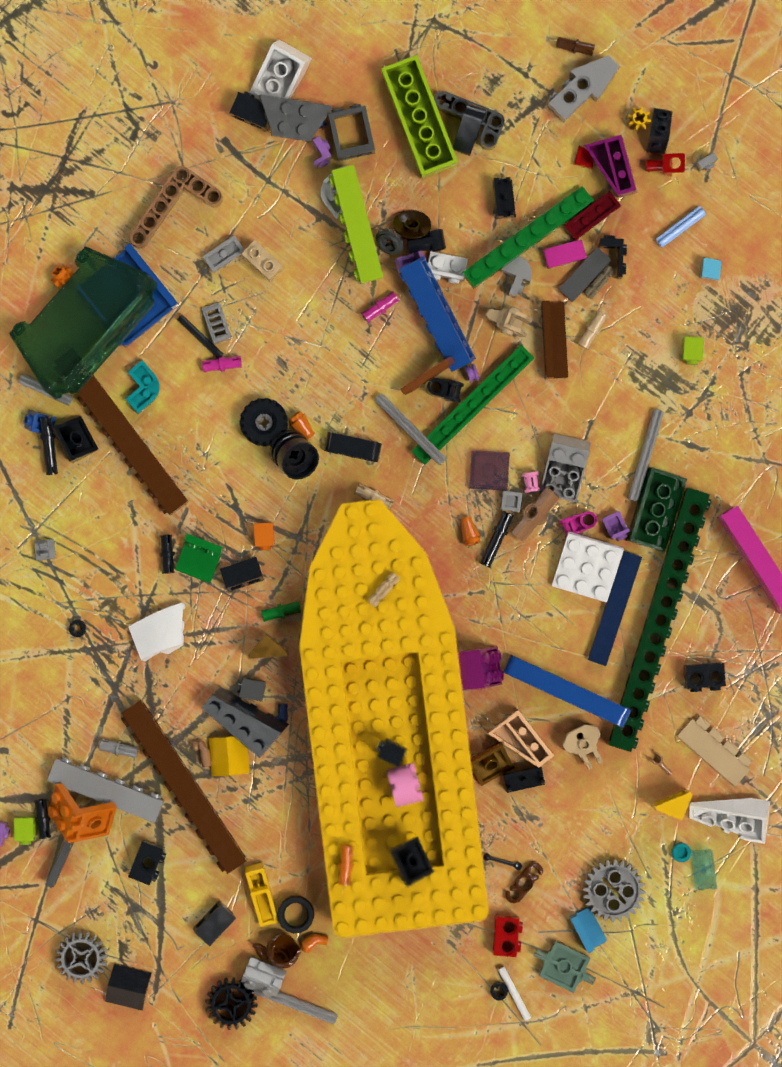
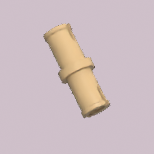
[578,311,608,349]
[355,483,394,510]

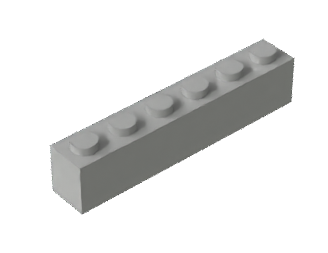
[47,756,165,823]

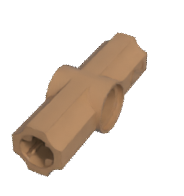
[511,487,560,542]

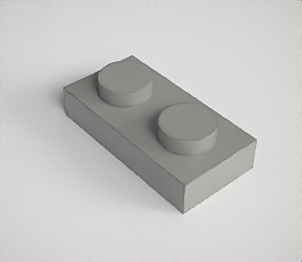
[203,235,244,273]

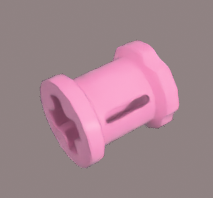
[522,472,541,493]

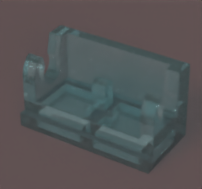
[691,848,717,890]

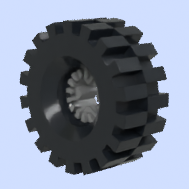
[240,398,288,447]

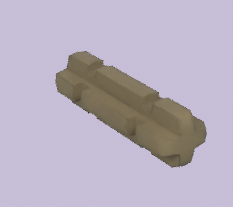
[585,265,615,299]

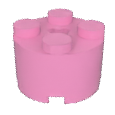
[387,763,423,807]

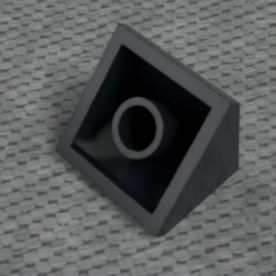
[52,416,99,463]
[390,836,434,887]
[105,964,152,1011]

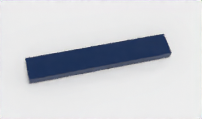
[588,551,642,666]

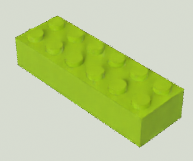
[381,55,458,179]
[329,164,384,284]

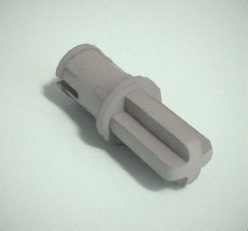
[99,738,138,758]

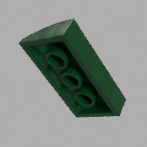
[626,467,687,552]

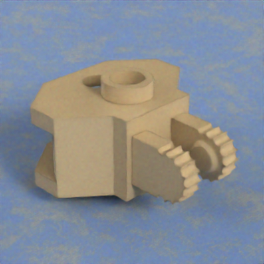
[486,307,533,337]
[562,724,603,770]

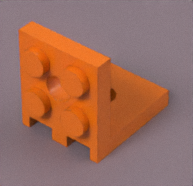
[48,783,117,843]

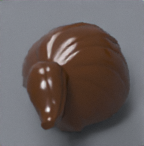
[252,934,301,969]

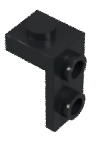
[646,108,672,154]
[599,235,627,279]

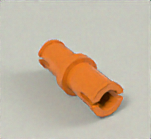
[338,844,354,886]

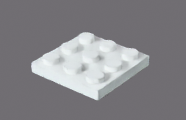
[552,531,624,602]

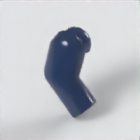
[275,704,288,722]

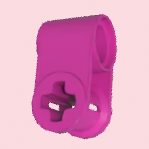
[559,511,597,538]

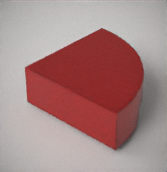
[574,146,593,170]

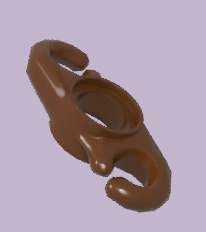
[505,862,543,903]

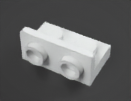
[428,251,468,284]

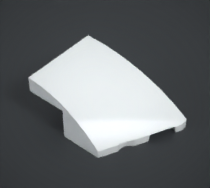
[128,603,185,661]

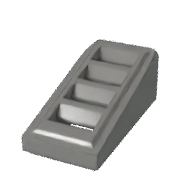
[202,302,232,345]

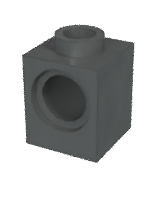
[237,678,266,701]

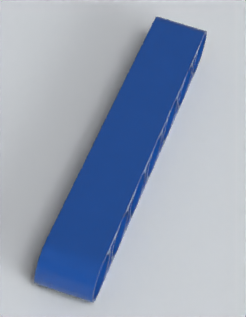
[503,655,631,728]

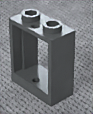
[328,104,375,162]

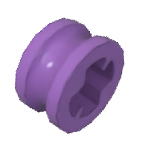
[465,364,479,383]

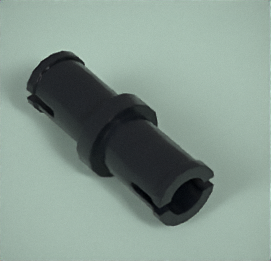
[160,535,175,574]
[34,799,51,839]

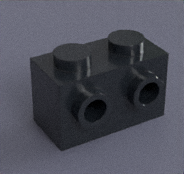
[229,91,269,131]

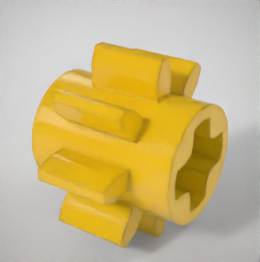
[627,107,651,131]

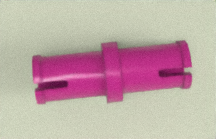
[361,291,399,323]
[202,356,242,373]

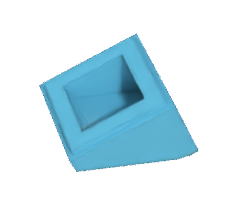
[700,258,722,280]

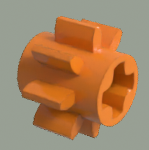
[51,265,75,289]

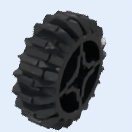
[205,977,258,1030]

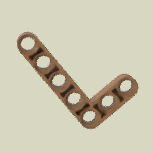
[130,166,223,249]

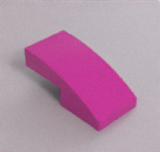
[543,240,587,269]

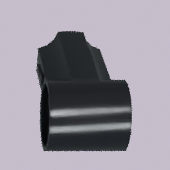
[407,229,446,254]

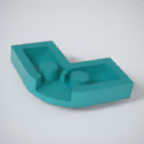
[126,360,160,414]

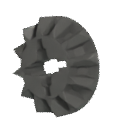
[376,228,405,255]

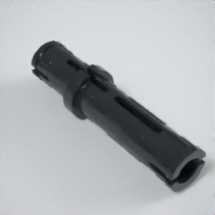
[40,416,58,475]
[480,511,514,568]

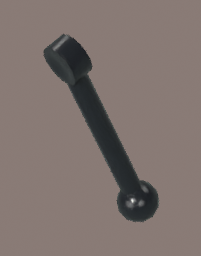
[483,853,522,870]

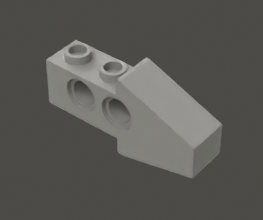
[548,56,619,123]

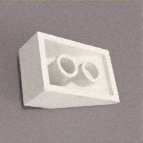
[249,40,312,99]

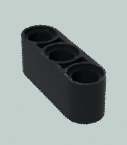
[453,103,486,156]
[324,432,382,462]

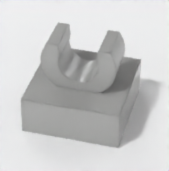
[34,539,56,561]

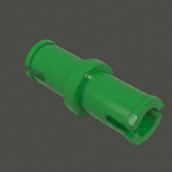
[261,601,301,622]

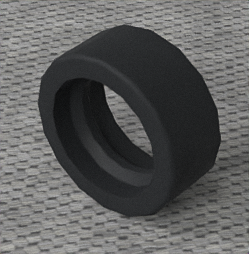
[278,896,314,934]

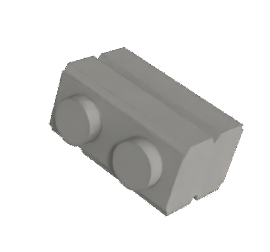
[241,957,286,997]

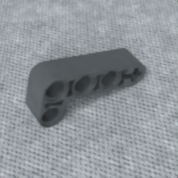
[434,91,505,150]

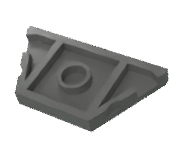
[259,95,332,142]

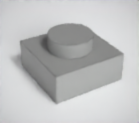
[696,153,718,172]
[501,491,522,512]

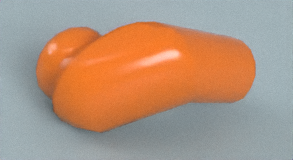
[301,934,328,953]

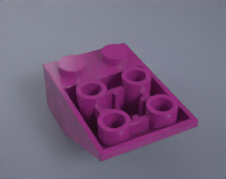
[458,646,504,691]

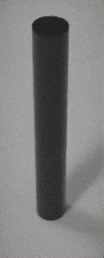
[177,315,224,359]

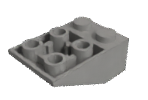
[539,433,591,502]

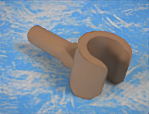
[648,751,672,775]

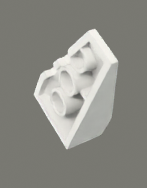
[689,798,770,844]

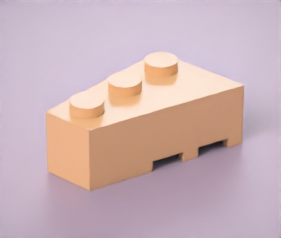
[488,709,554,768]

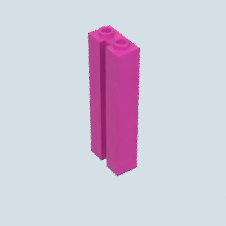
[717,505,782,614]

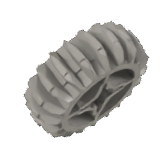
[55,931,108,984]

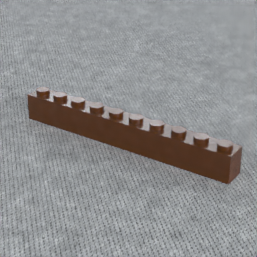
[54,348,189,515]
[121,700,248,874]

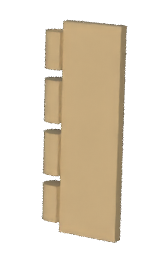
[677,716,752,786]

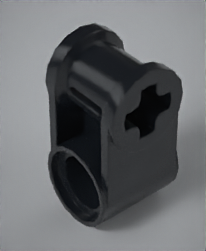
[426,378,464,403]

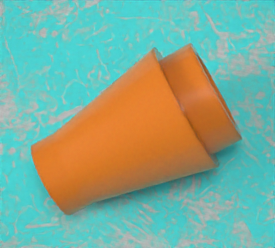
[289,411,315,440]
[460,517,481,546]

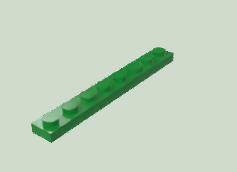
[462,186,594,289]
[411,345,534,465]

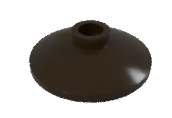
[393,210,431,239]

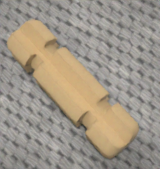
[368,573,399,606]

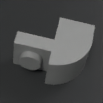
[502,256,532,298]

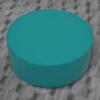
[671,843,691,862]

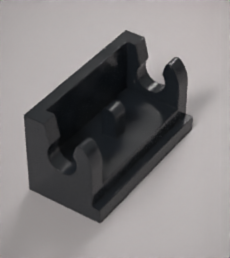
[493,177,516,219]
[220,557,264,592]
[503,766,545,793]
[193,900,236,946]

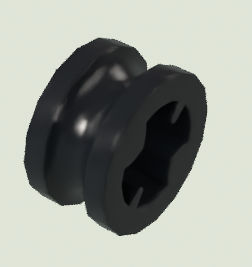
[69,620,87,637]
[490,982,508,1001]

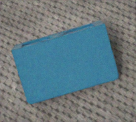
[570,907,607,953]

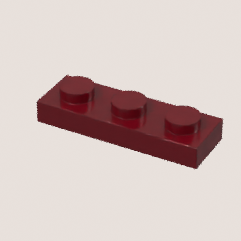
[564,191,621,241]

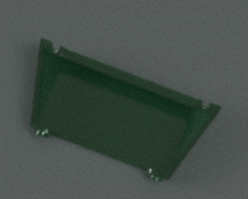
[9,246,157,399]

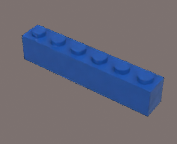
[399,256,476,372]

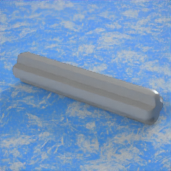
[19,374,73,406]

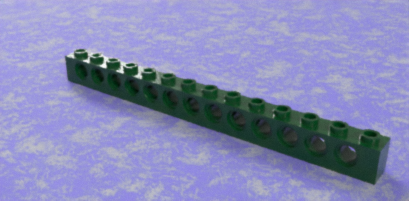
[608,488,711,752]

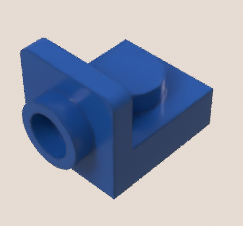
[24,410,56,434]

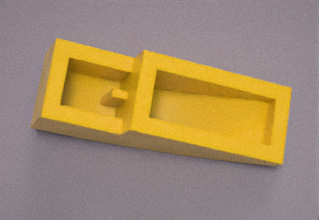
[245,862,279,927]

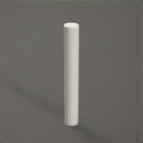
[498,966,531,1021]

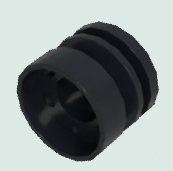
[269,430,319,480]

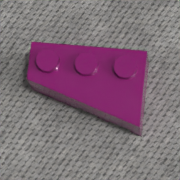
[584,135,638,198]

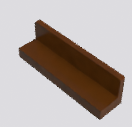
[541,301,568,379]

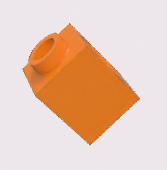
[254,523,275,551]

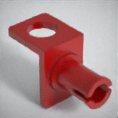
[646,153,685,177]

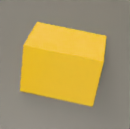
[208,736,250,776]
[652,789,692,821]

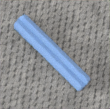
[656,206,706,247]

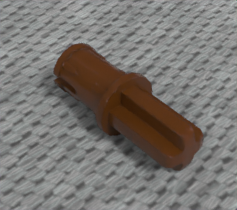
[556,37,595,56]

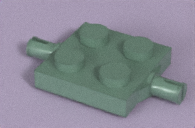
[533,940,596,993]

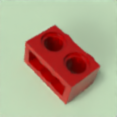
[493,915,523,957]

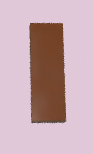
[400,357,455,395]

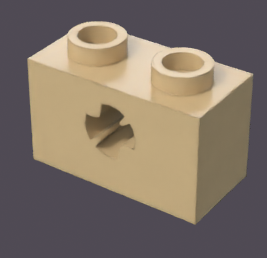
[242,240,284,283]

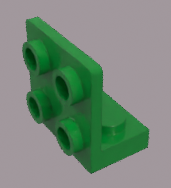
[175,534,224,583]

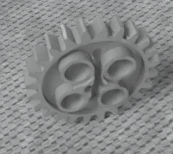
[582,859,646,922]

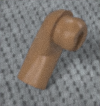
[192,740,212,767]

